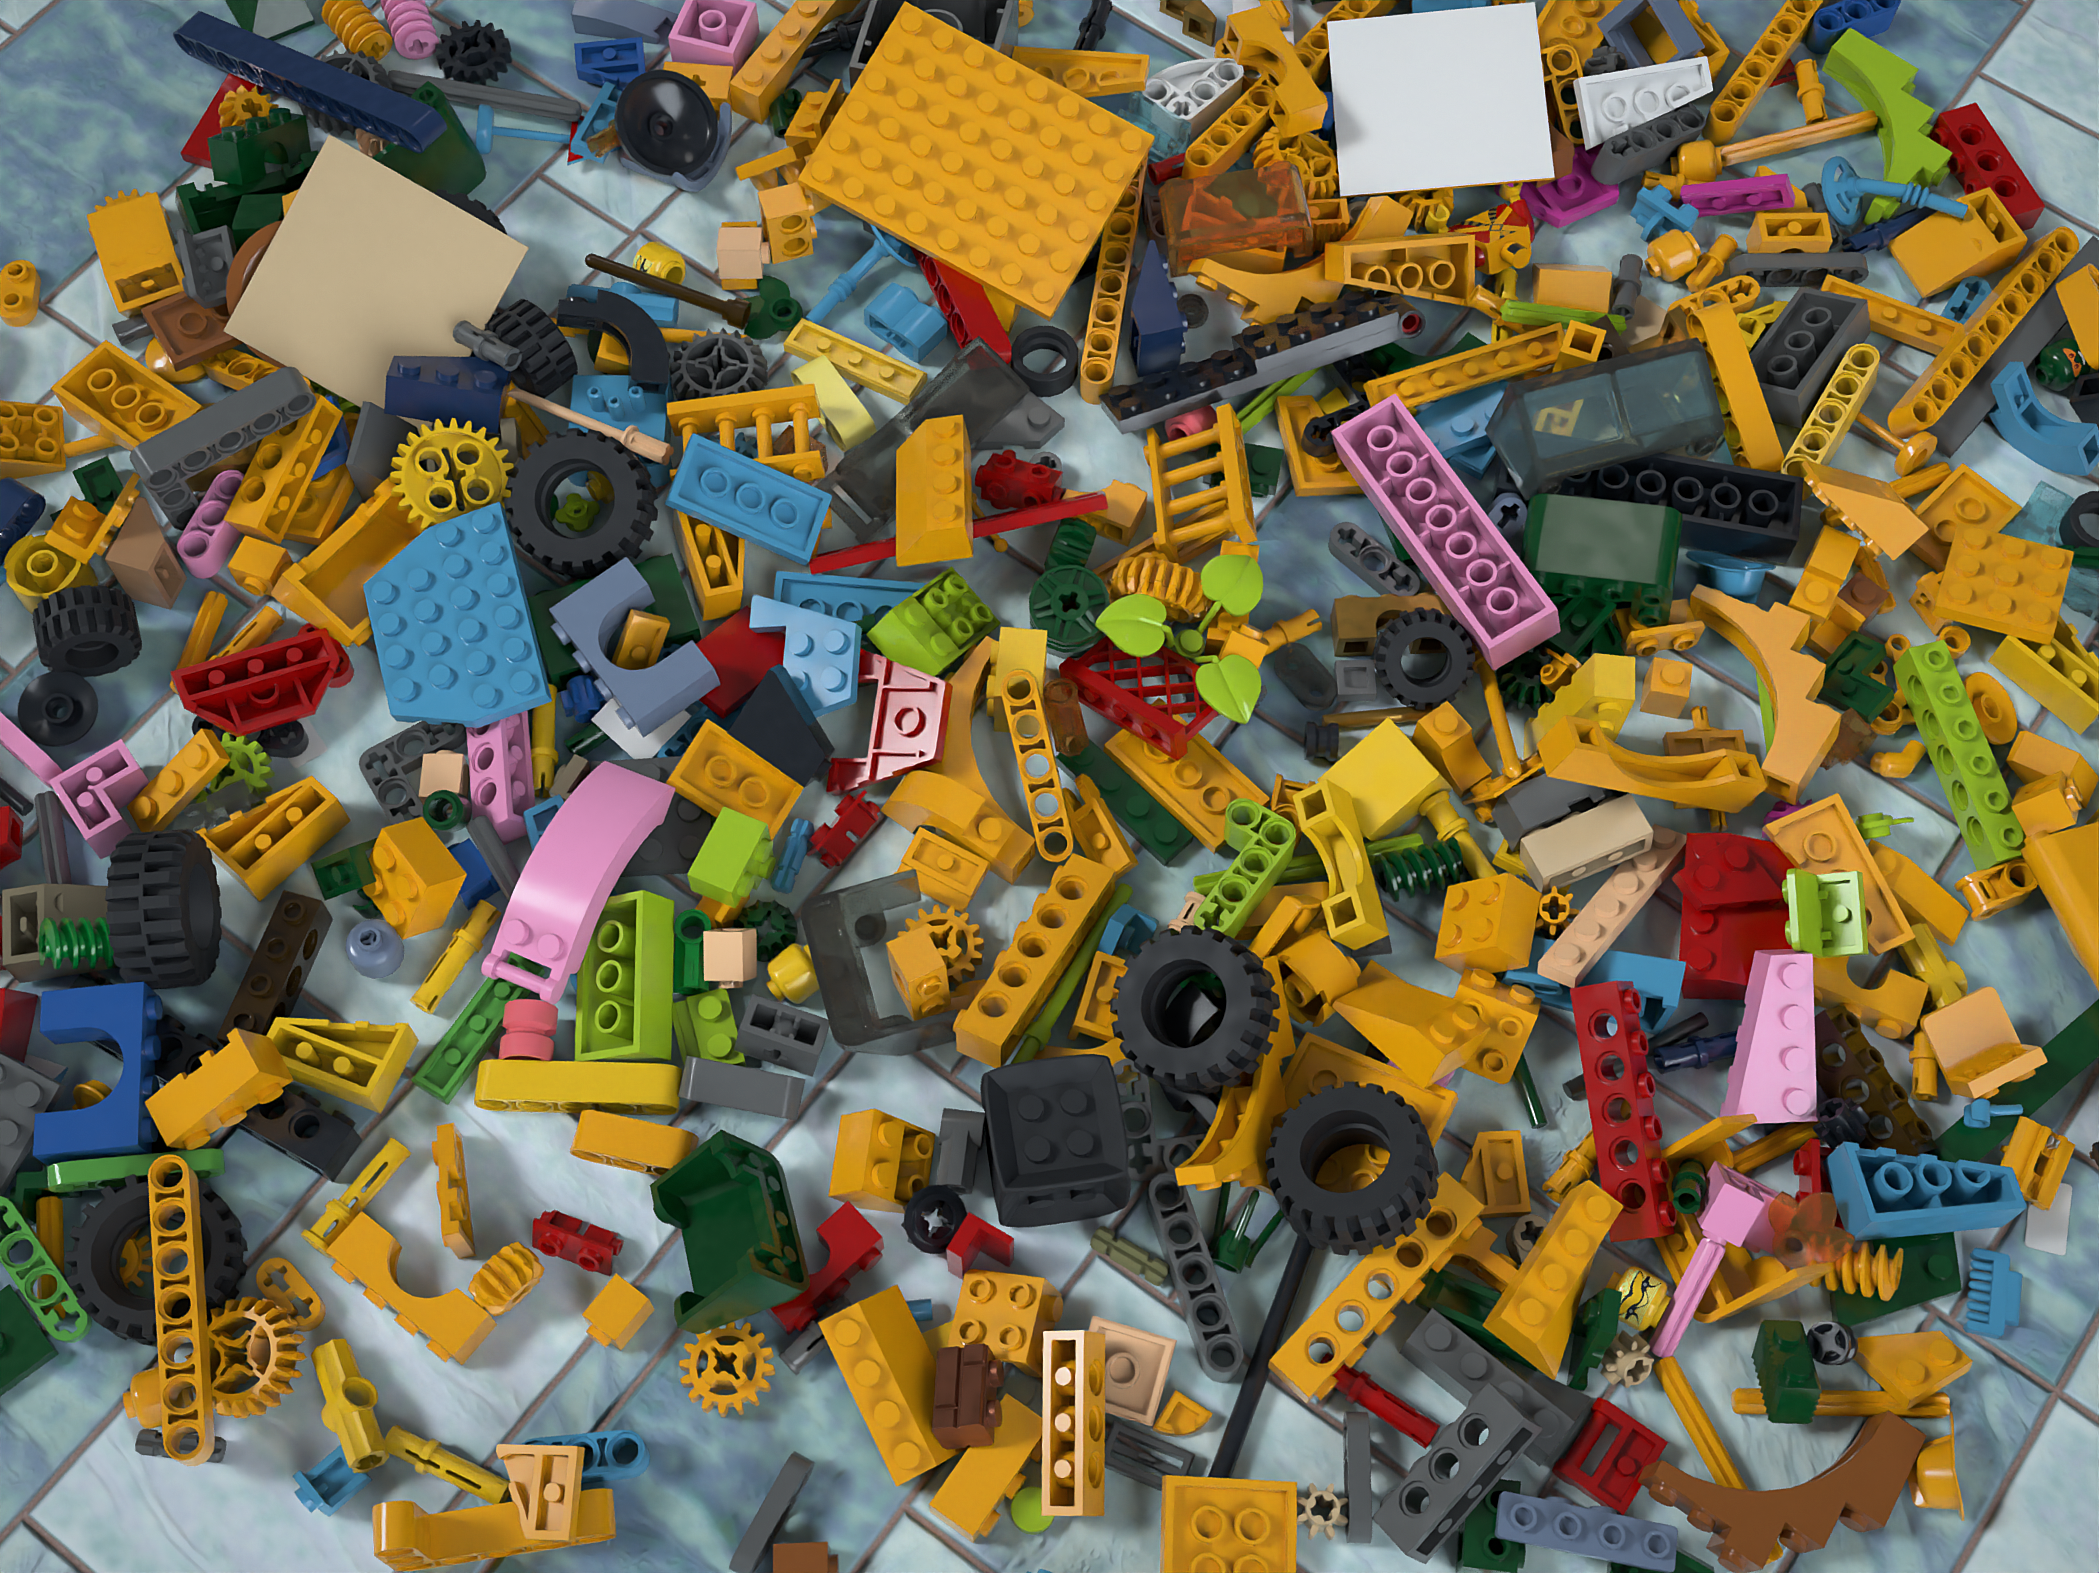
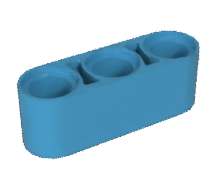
[521,1430,650,1483]

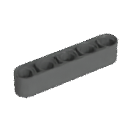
[1146,1172,1244,1383]

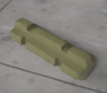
[1090,1226,1170,1286]

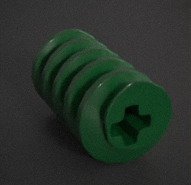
[1374,837,1463,902]

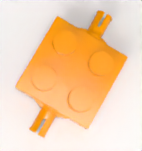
[1662,706,1755,832]

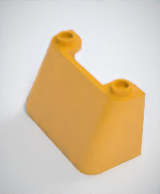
[270,477,431,648]

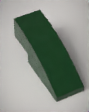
[1415,1268,1538,1371]

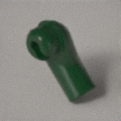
[769,88,802,138]

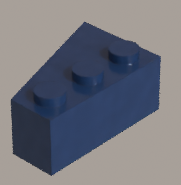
[384,356,512,434]

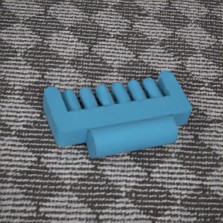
[1963,1248,2023,1339]

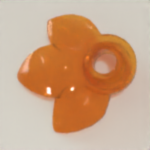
[1768,1191,1856,1268]

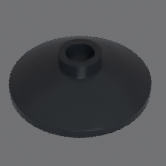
[17,671,99,747]

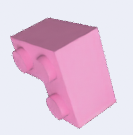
[49,739,150,860]
[1695,1161,1798,1255]

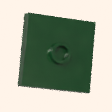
[0,1284,59,1397]

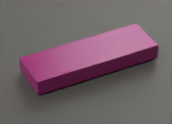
[1680,174,1795,217]

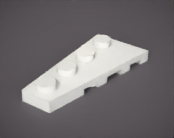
[1573,56,1713,150]

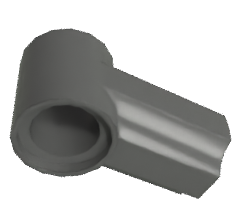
[936,1108,986,1195]

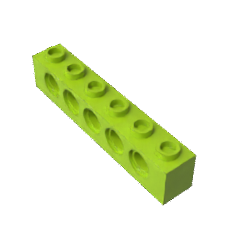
[1893,640,2027,871]

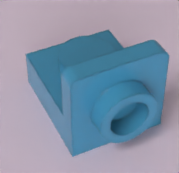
[1096,903,1159,956]

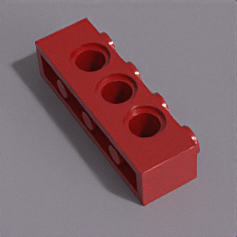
[1929,103,2045,231]

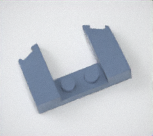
[571,0,678,44]

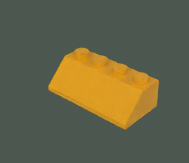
[896,414,973,567]
[818,1284,970,1487]

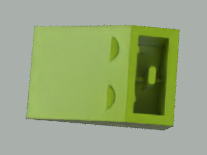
[866,566,1001,678]

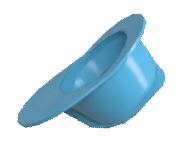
[1685,551,1776,604]

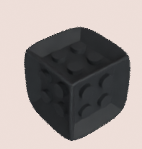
[980,1054,1131,1228]

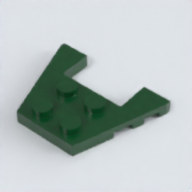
[1829,1232,1962,1328]

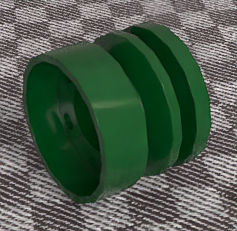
[1029,565,1110,659]

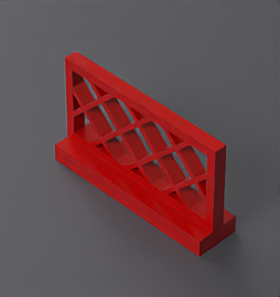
[1059,635,1219,761]

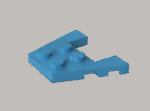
[742,595,862,718]

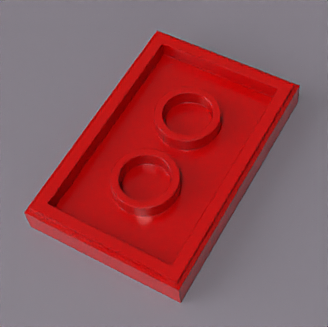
[696,605,785,719]

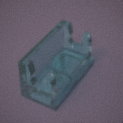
[1117,90,1191,167]

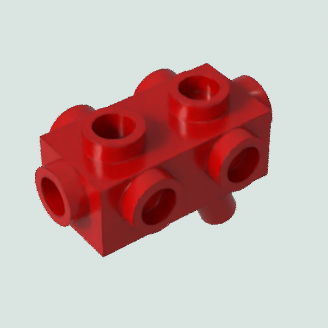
[975,449,1066,510]

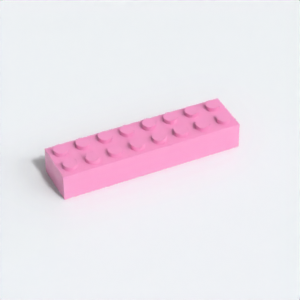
[1331,394,1561,671]

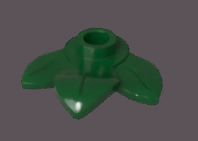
[743,275,803,340]

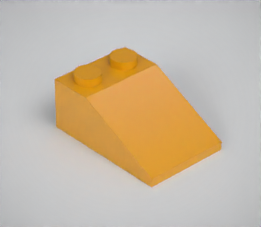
[1331,975,1490,1090]

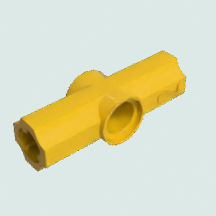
[1896,923,1968,1011]
[311,1339,389,1473]

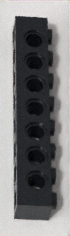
[69,974,362,1183]

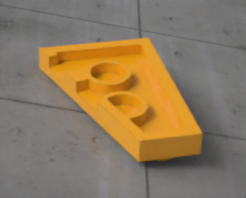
[1274,395,1365,497]

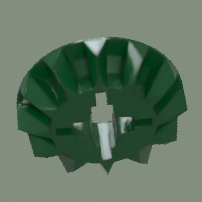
[734,899,798,962]

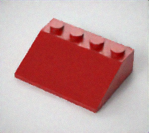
[1679,833,1796,1000]

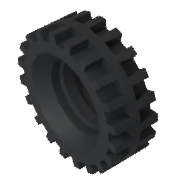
[65,1172,248,1345]

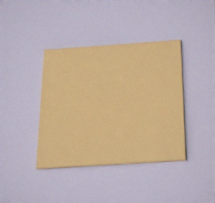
[224,134,529,437]

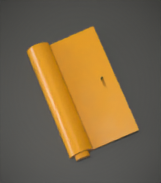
[2020,822,2099,992]

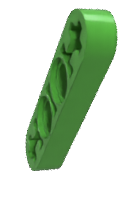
[47,1148,225,1192]
[0,1196,92,1343]

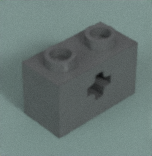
[734,994,831,1077]

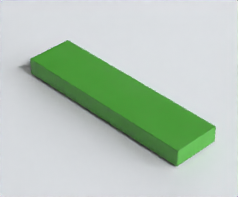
[411,952,545,1105]

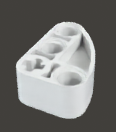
[1140,58,1244,144]

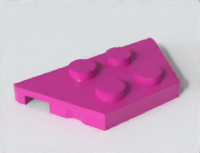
[1494,142,1619,229]

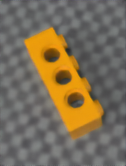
[223,393,343,545]
[1041,1330,1105,1516]

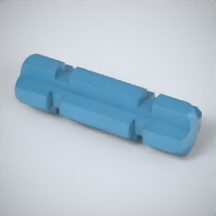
[771,818,815,894]

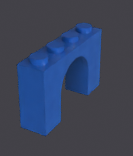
[33,981,163,1167]

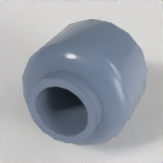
[345,919,404,979]

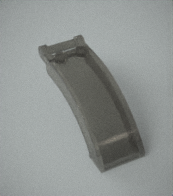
[814,336,1031,544]

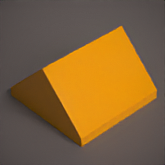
[1532,263,1612,313]

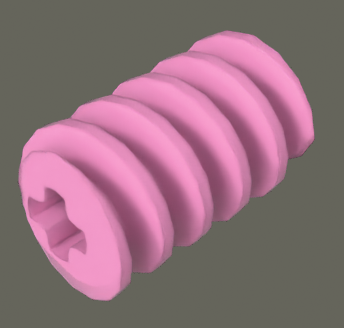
[381,0,439,60]

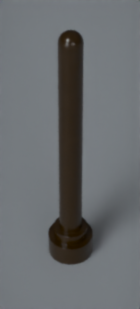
[585,253,752,330]

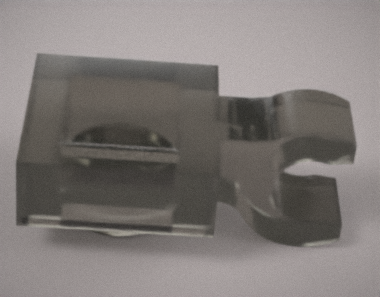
[184,779,261,832]

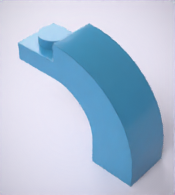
[1988,361,2099,476]

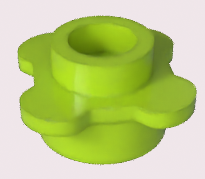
[555,493,600,532]

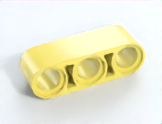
[790,355,877,452]

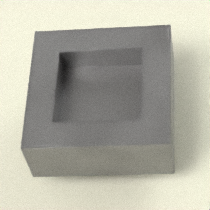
[1334,660,1377,702]

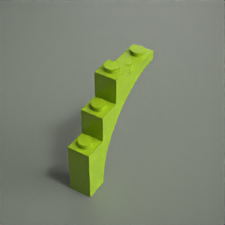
[1822,28,1952,226]

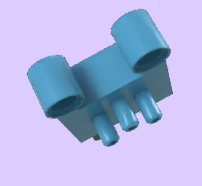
[567,352,674,487]

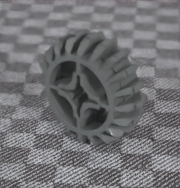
[298,48,392,136]
[669,327,769,401]

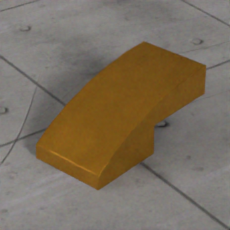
[1159,0,1217,46]

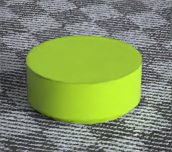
[1011,1487,1055,1535]

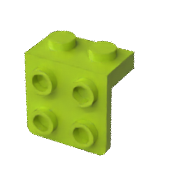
[1782,868,1869,958]

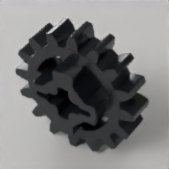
[435,20,512,85]

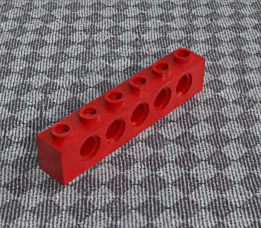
[1570,980,1677,1242]

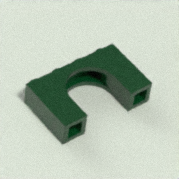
[527,553,702,693]

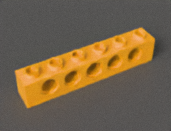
[953,853,1116,1068]
[1268,1171,1485,1404]

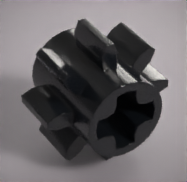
[1812,1097,1870,1150]

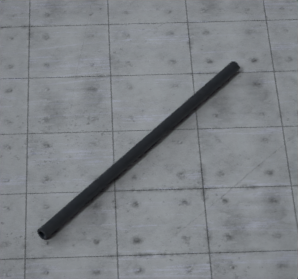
[1208,1041,1386,1478]

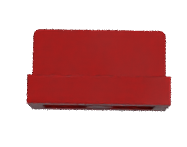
[946,1212,1014,1280]

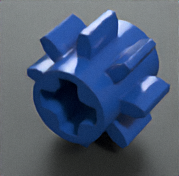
[559,675,609,723]

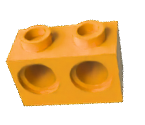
[757,182,817,264]

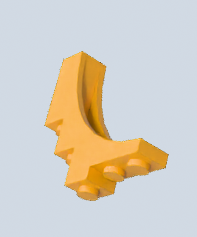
[1187,196,1414,326]
[1689,584,1842,805]
[920,635,1036,885]
[1175,955,1296,1191]

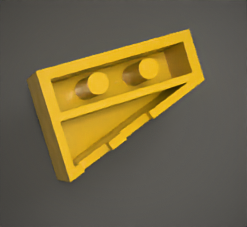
[266,1017,419,1114]

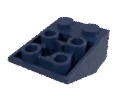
[1128,240,1188,378]

